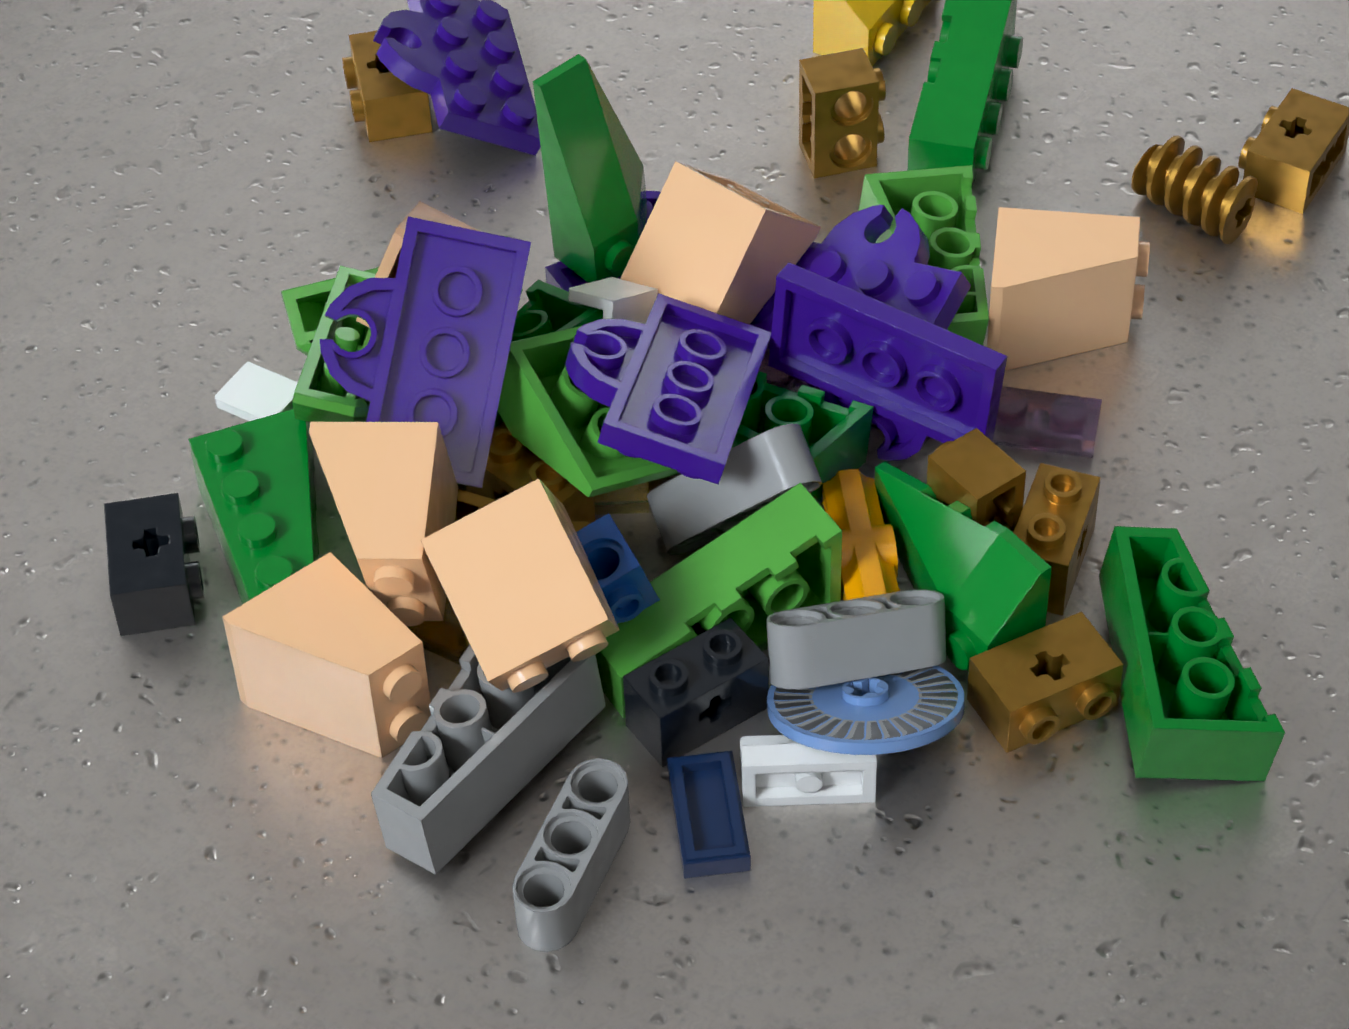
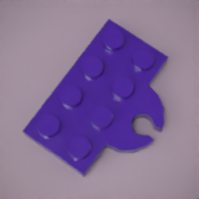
[373,0,541,156]
[750,205,971,349]
[320,216,531,488]
[768,262,1007,461]
[566,293,771,485]

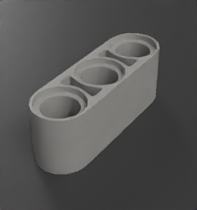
[647,424,822,555]
[766,590,947,689]
[512,758,630,952]

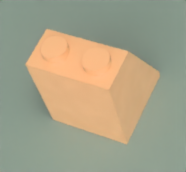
[620,161,821,325]
[987,207,1150,371]
[309,422,458,626]
[420,478,619,693]
[222,552,431,758]

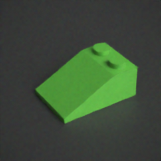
[497,326,679,498]

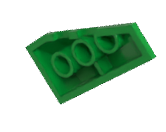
[533,54,647,283]
[875,461,1052,672]

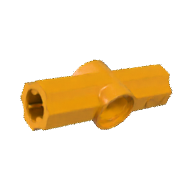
[822,469,900,601]

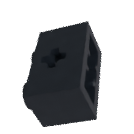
[104,493,204,636]
[623,618,769,767]

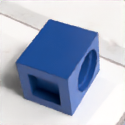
[576,513,660,624]

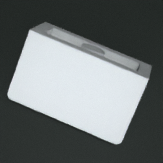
[740,735,877,807]

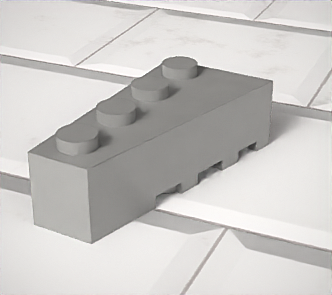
[371,644,606,875]

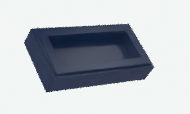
[667,751,751,879]

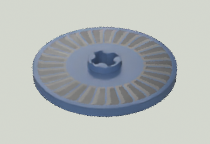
[767,665,965,755]

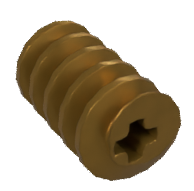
[1131,135,1258,244]

